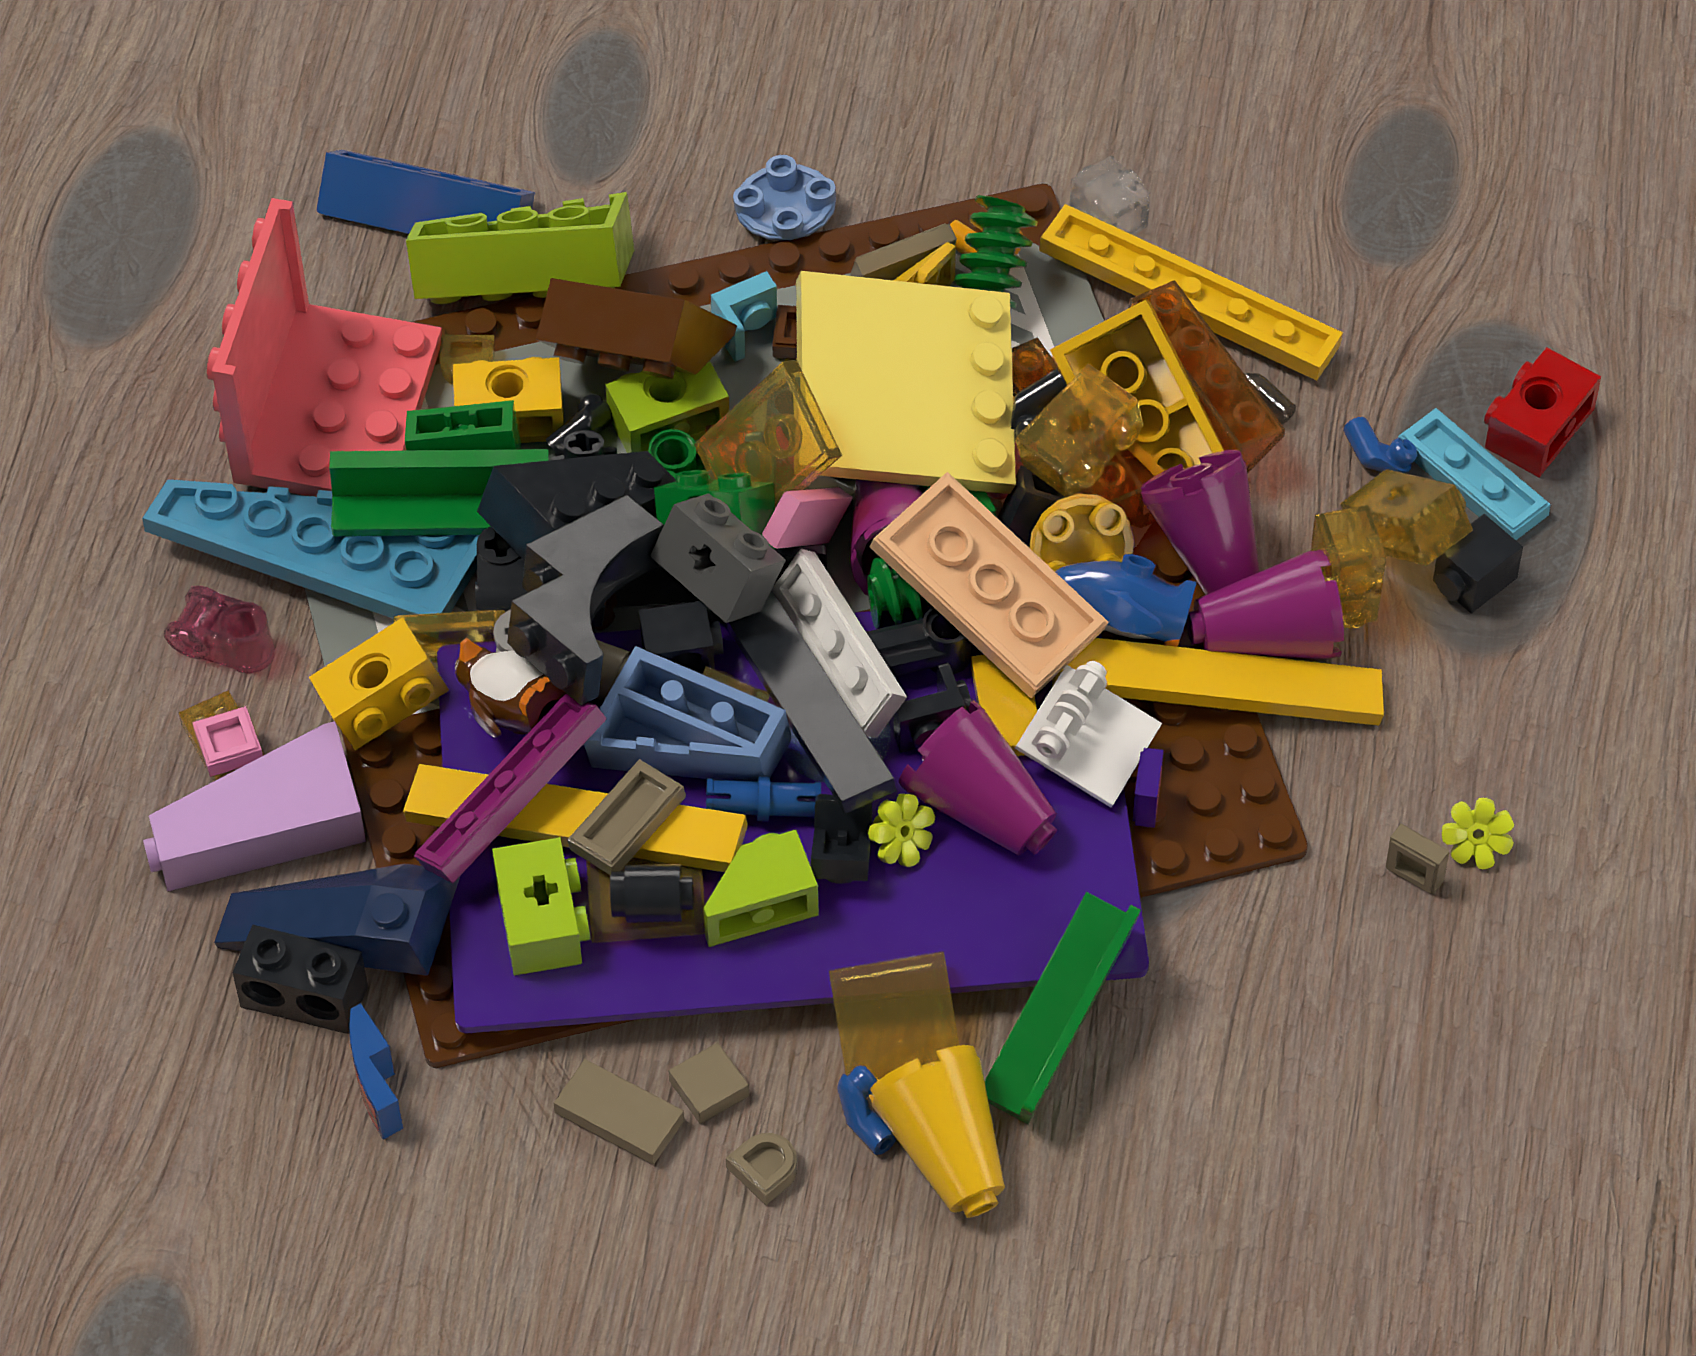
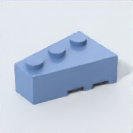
[584,646,792,781]

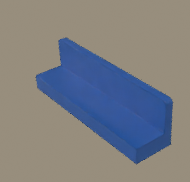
[317,150,535,234]

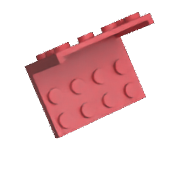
[207,198,443,497]

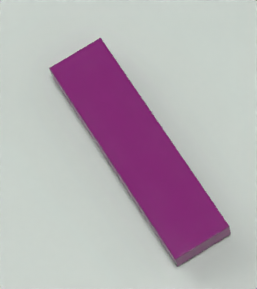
[414,694,607,883]

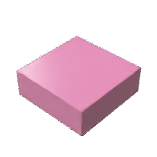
[192,706,263,777]

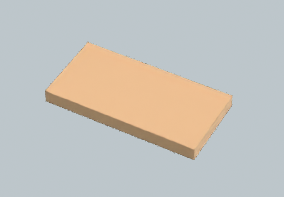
[870,472,1108,699]

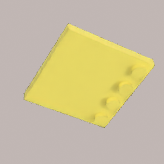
[796,271,1016,494]

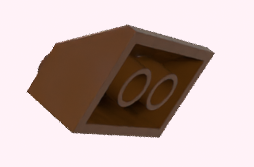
[536,278,737,380]

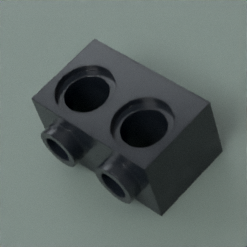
[232,924,368,1034]

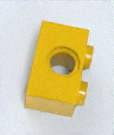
[453,357,564,443]
[309,617,449,750]

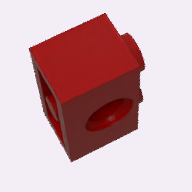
[1484,347,1601,478]

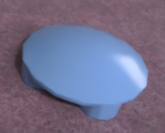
[733,155,836,240]

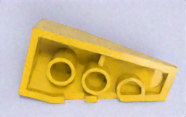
[1050,300,1225,476]

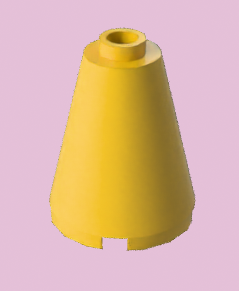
[869,1045,1005,1218]

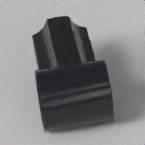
[866,606,972,677]

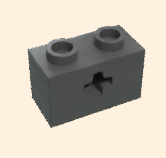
[650,493,786,623]

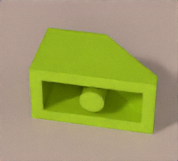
[704,830,819,947]

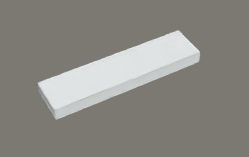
[772,549,907,738]

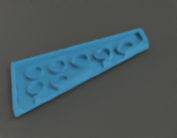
[142,479,479,634]

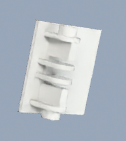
[1015,661,1162,808]

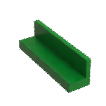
[329,449,549,536]
[984,892,1141,1125]

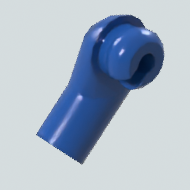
[1343,417,1417,476]
[837,1065,896,1155]

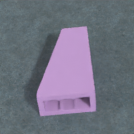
[143,721,366,891]

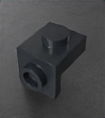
[894,663,971,753]
[811,794,873,884]

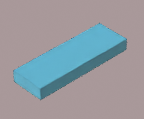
[1398,408,1551,540]

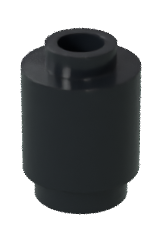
[610,864,694,923]

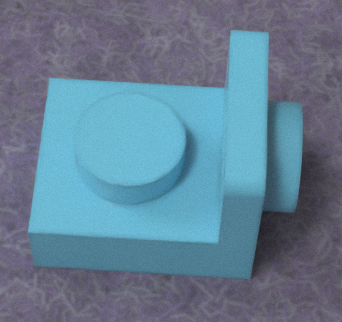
[711,271,777,362]

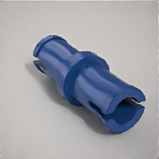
[706,776,821,822]

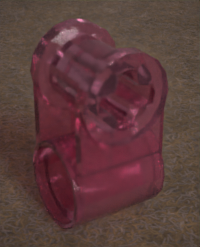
[164,585,276,674]

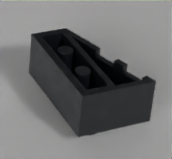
[477,451,676,561]

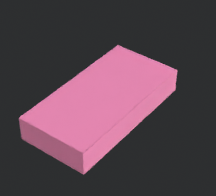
[762,487,853,549]

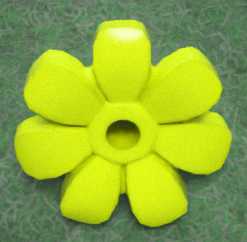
[868,794,935,867]
[1442,798,1514,869]

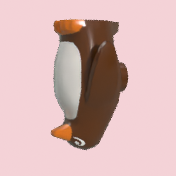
[455,638,567,738]

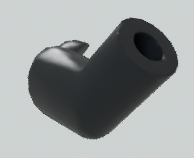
[1011,369,1071,446]
[545,394,612,451]

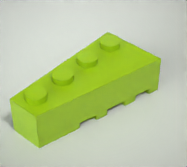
[406,192,635,304]

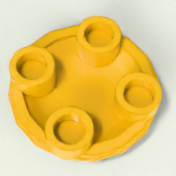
[1029,493,1134,571]

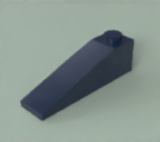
[214,864,460,976]

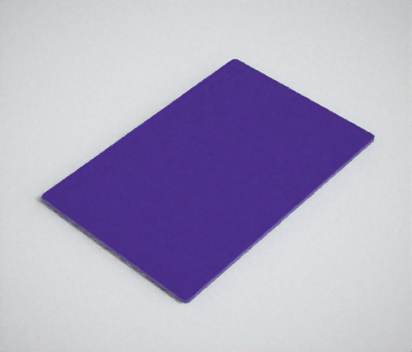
[437,606,1149,1033]

